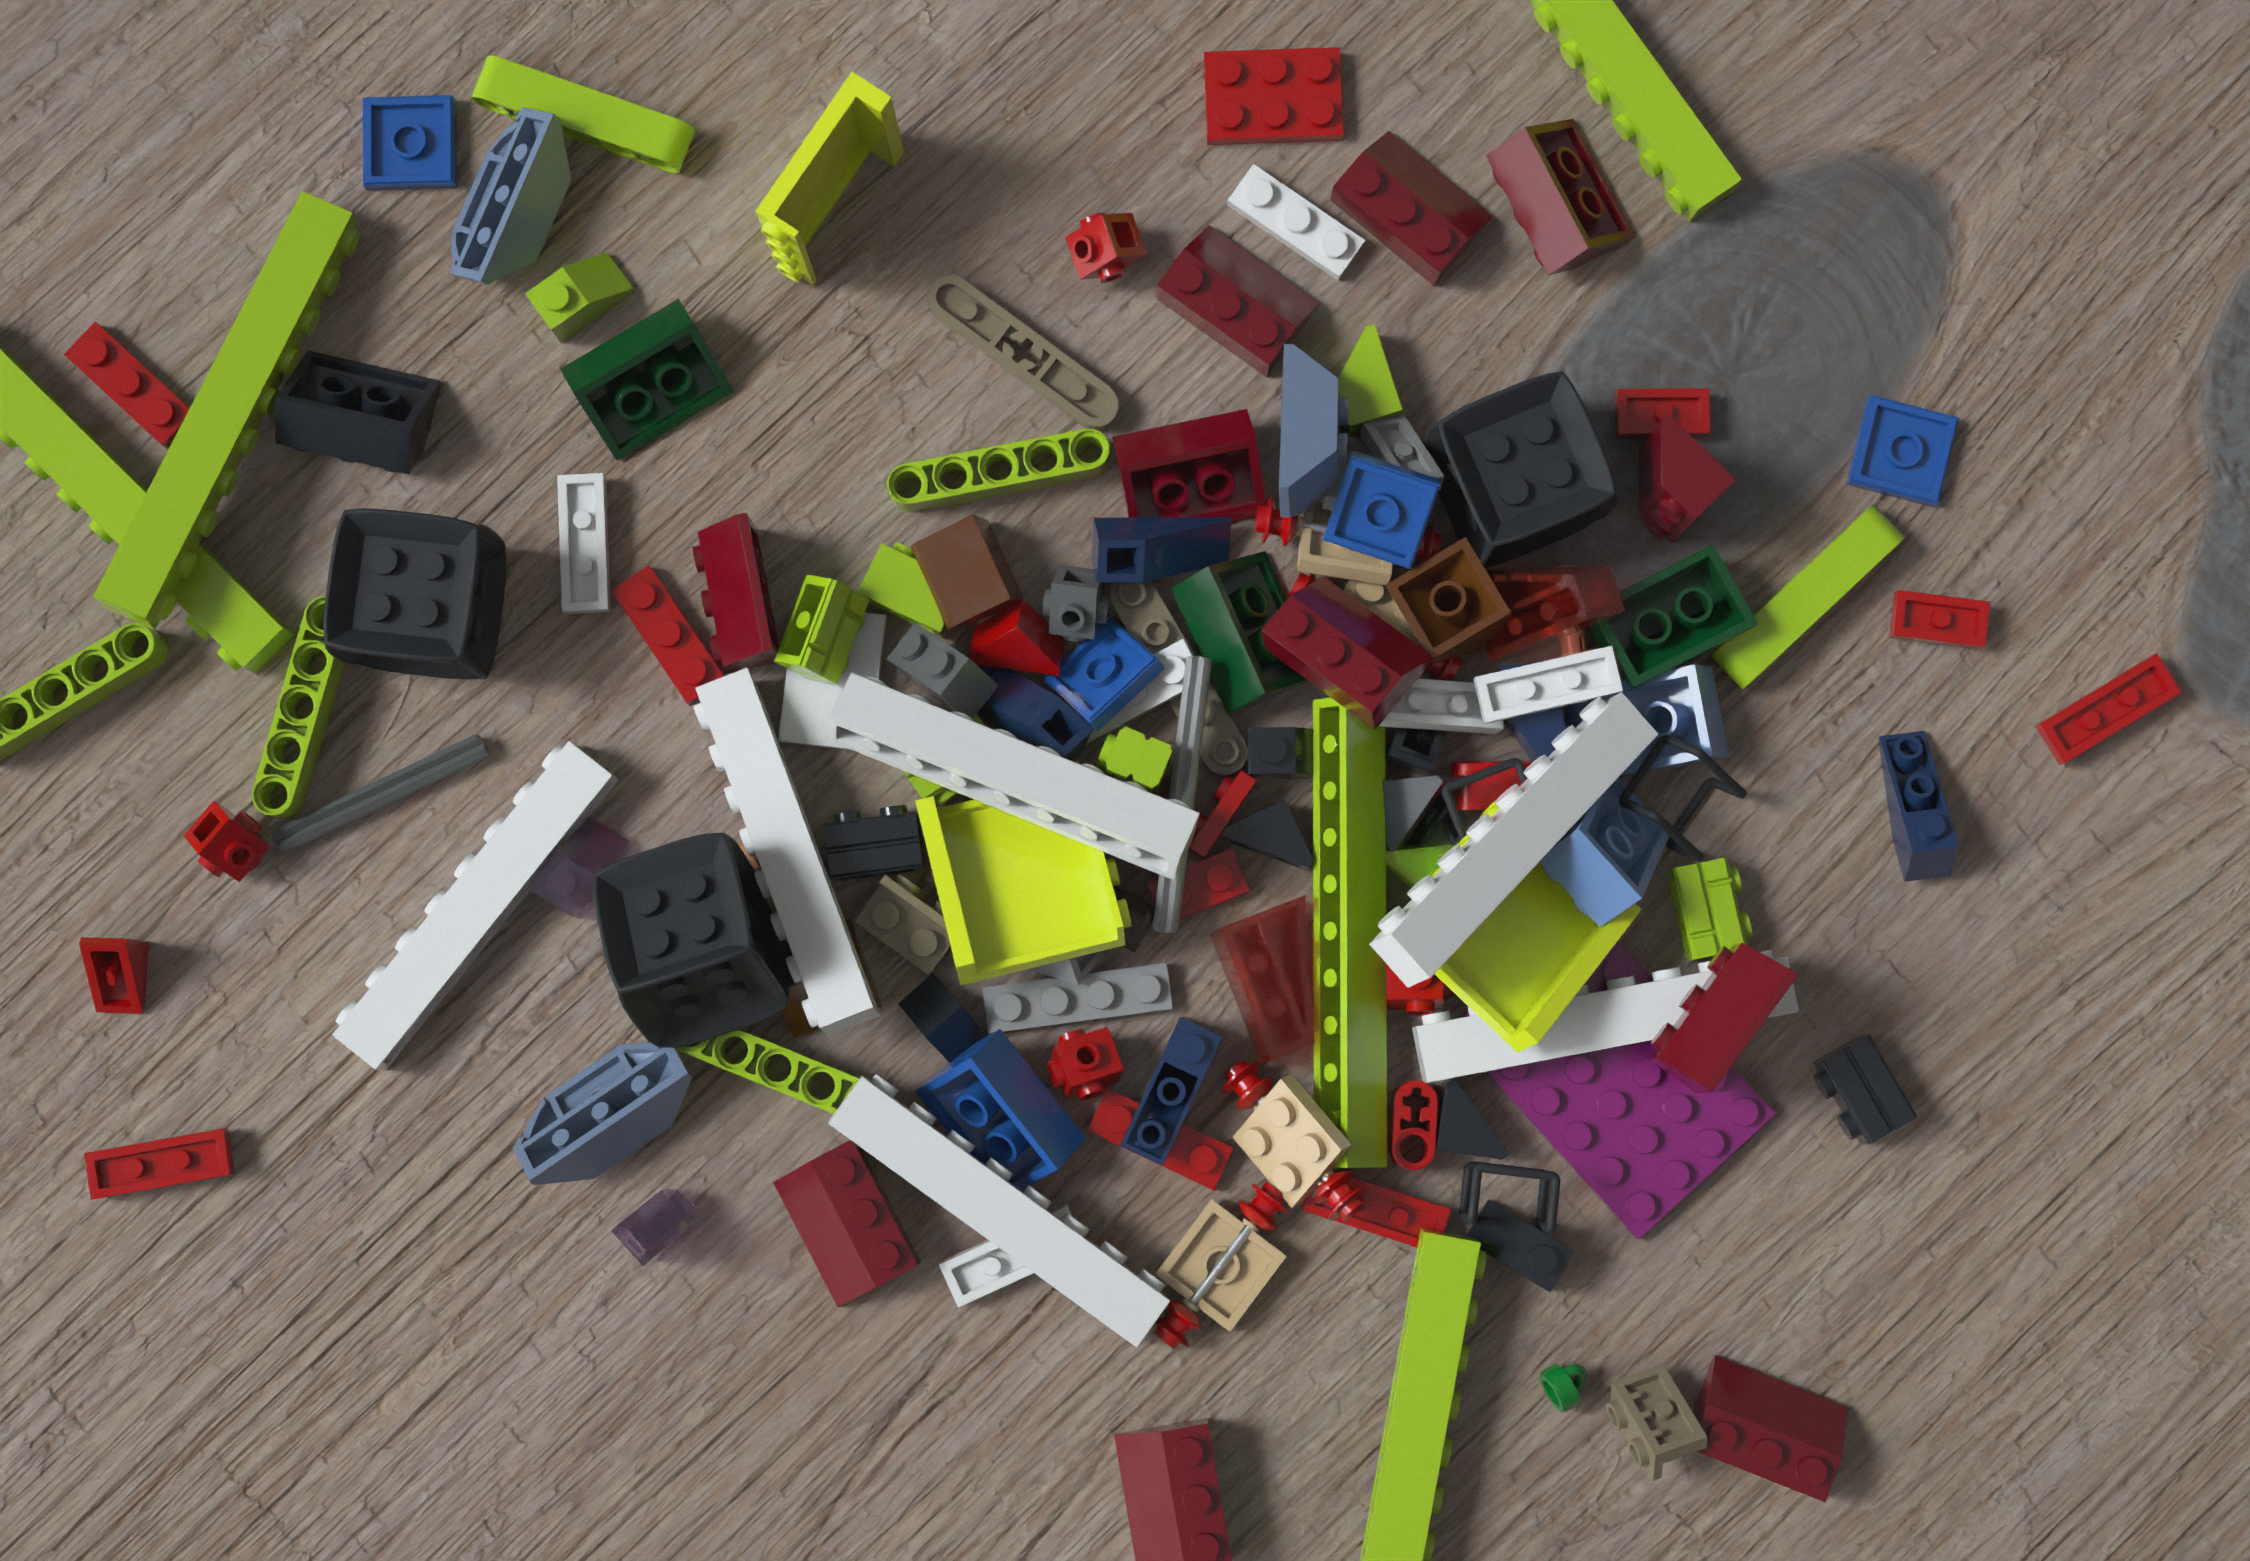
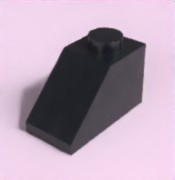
[1246,727,1313,779]
[1465,1200,1574,1292]

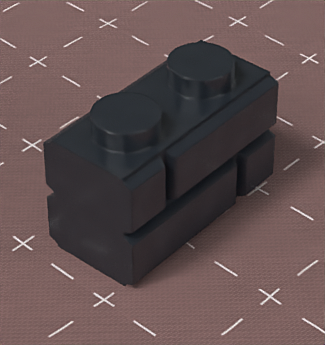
[823,805,925,882]
[1813,1034,1917,1144]

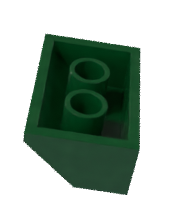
[560,299,734,461]
[1585,544,1758,690]
[1171,551,1309,714]

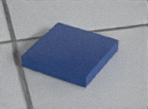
[363,95,457,190]
[1846,395,1959,508]
[1323,451,1441,569]
[1043,617,1165,732]

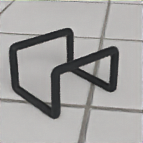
[1619,735,1747,862]
[1441,758,1527,847]
[1459,1161,1561,1234]

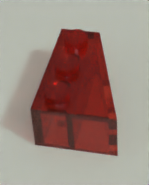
[1485,567,1625,662]
[1210,895,1315,1064]

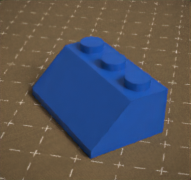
[915,1029,1086,1190]

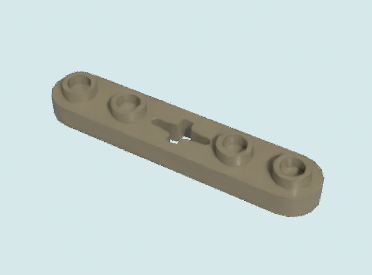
[927,275,1119,431]
[1109,581,1247,777]

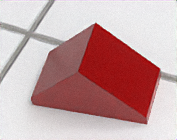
[968,598,1065,676]
[79,937,149,1014]

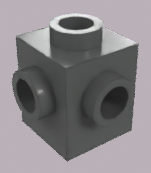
[1043,565,1111,642]

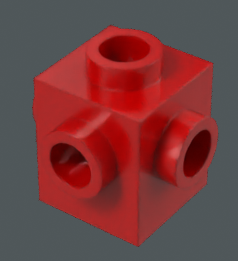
[1065,213,1147,283]
[183,801,270,883]
[1386,964,1453,1016]
[1047,1027,1124,1100]

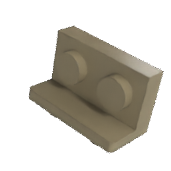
[854,874,951,976]
[1606,1363,1708,1481]

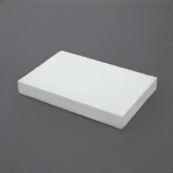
[778,612,887,751]

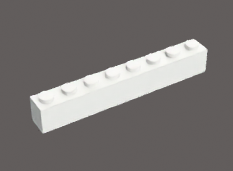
[694,668,880,1037]
[827,672,1200,880]
[1369,692,1658,987]
[332,741,619,1070]
[1412,950,1799,1083]
[828,1074,1170,1348]

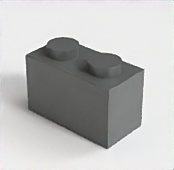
[886,622,999,719]

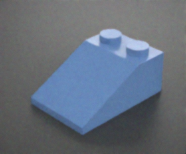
[1566,665,1729,778]
[1540,777,1669,927]

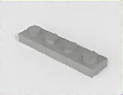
[982,963,1173,1034]

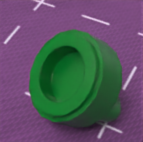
[1539,1363,1587,1413]

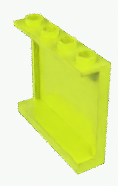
[755,72,904,285]
[915,761,1132,986]
[1431,799,1642,1053]

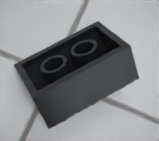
[275,350,440,474]

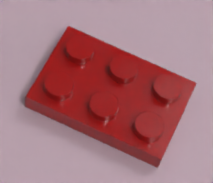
[1204,47,1343,145]

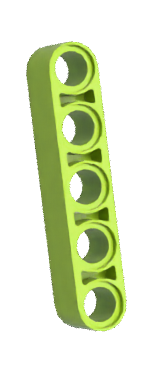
[471,55,695,174]
[887,429,1110,512]
[1710,504,1905,689]
[251,596,346,819]
[0,623,168,761]
[675,1029,860,1114]

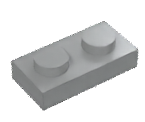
[1360,414,1444,490]

